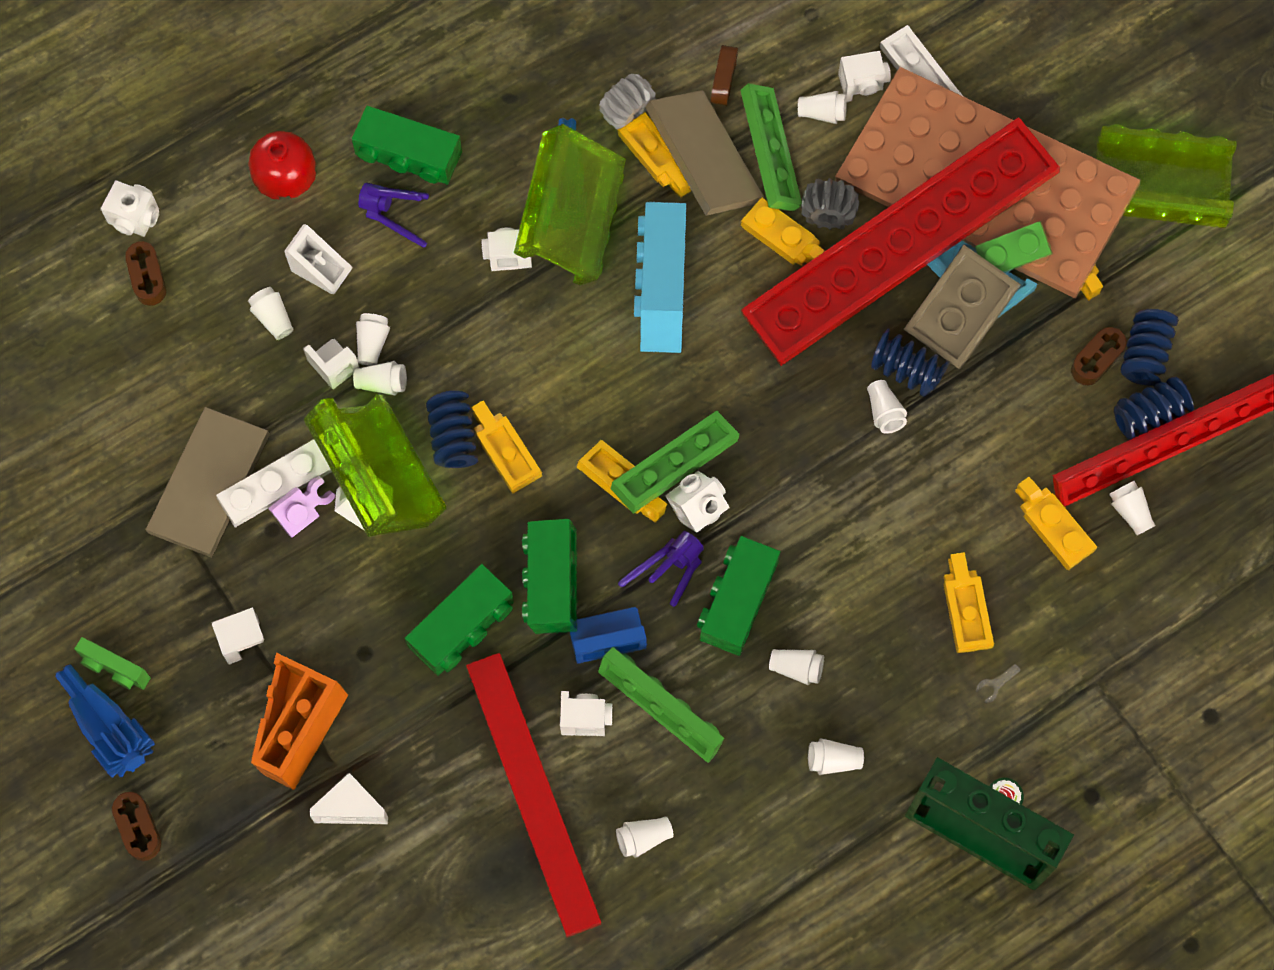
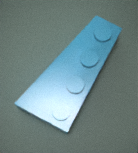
[634,202,686,353]

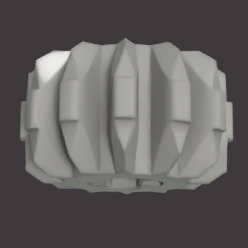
[599,74,656,129]

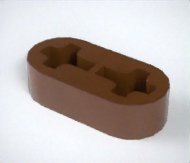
[711,45,738,106]
[126,241,166,306]
[1071,327,1127,386]
[112,792,161,861]

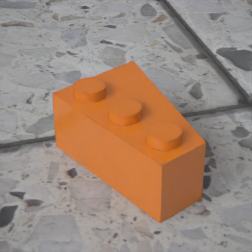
[251,653,348,790]

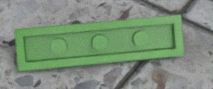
[740,83,802,211]
[611,411,740,514]
[598,647,724,763]

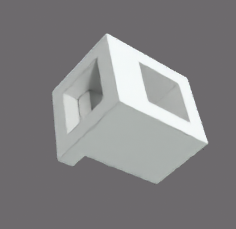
[838,51,891,102]
[482,223,532,271]
[560,691,613,736]

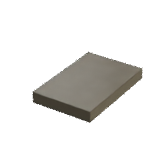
[904,245,1021,369]

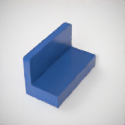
[570,607,647,664]

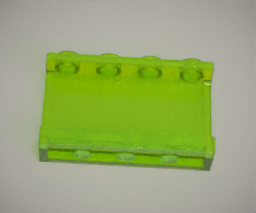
[514,124,626,286]
[1096,124,1237,228]
[303,394,446,537]

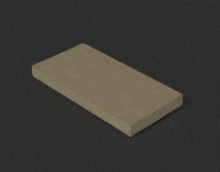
[645,90,764,216]
[146,407,270,558]

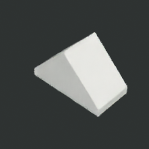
[284,224,353,294]
[310,773,388,824]

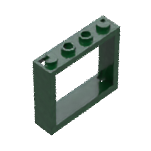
[905,757,1074,891]

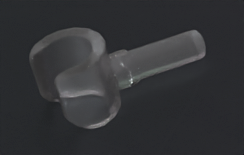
[976,664,1020,703]

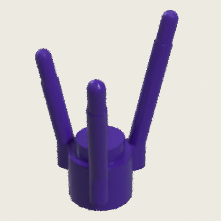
[358,182,429,248]
[618,531,704,607]

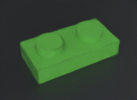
[975,221,1053,273]
[74,637,151,690]

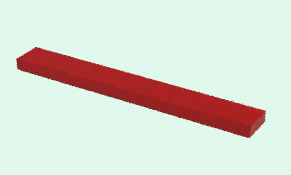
[1052,374,1274,507]
[466,653,601,938]

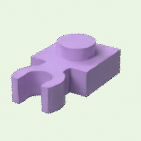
[268,476,335,537]

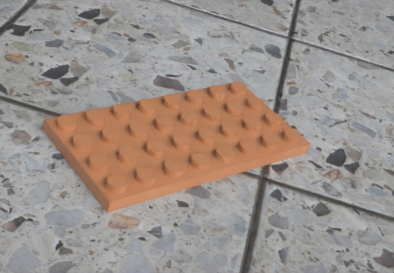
[835,67,1140,299]

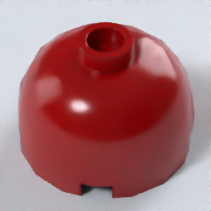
[248,131,316,200]

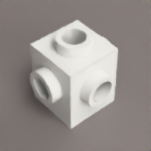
[101,180,159,237]
[666,471,730,533]

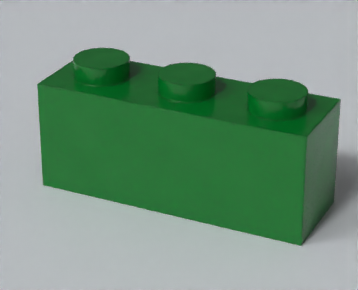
[352,106,462,185]
[522,519,577,634]
[697,536,781,656]
[405,564,514,676]

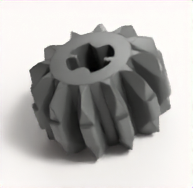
[801,178,859,230]

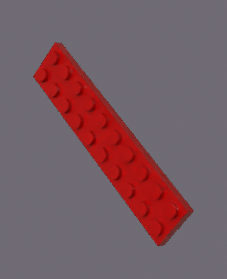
[741,117,1060,366]

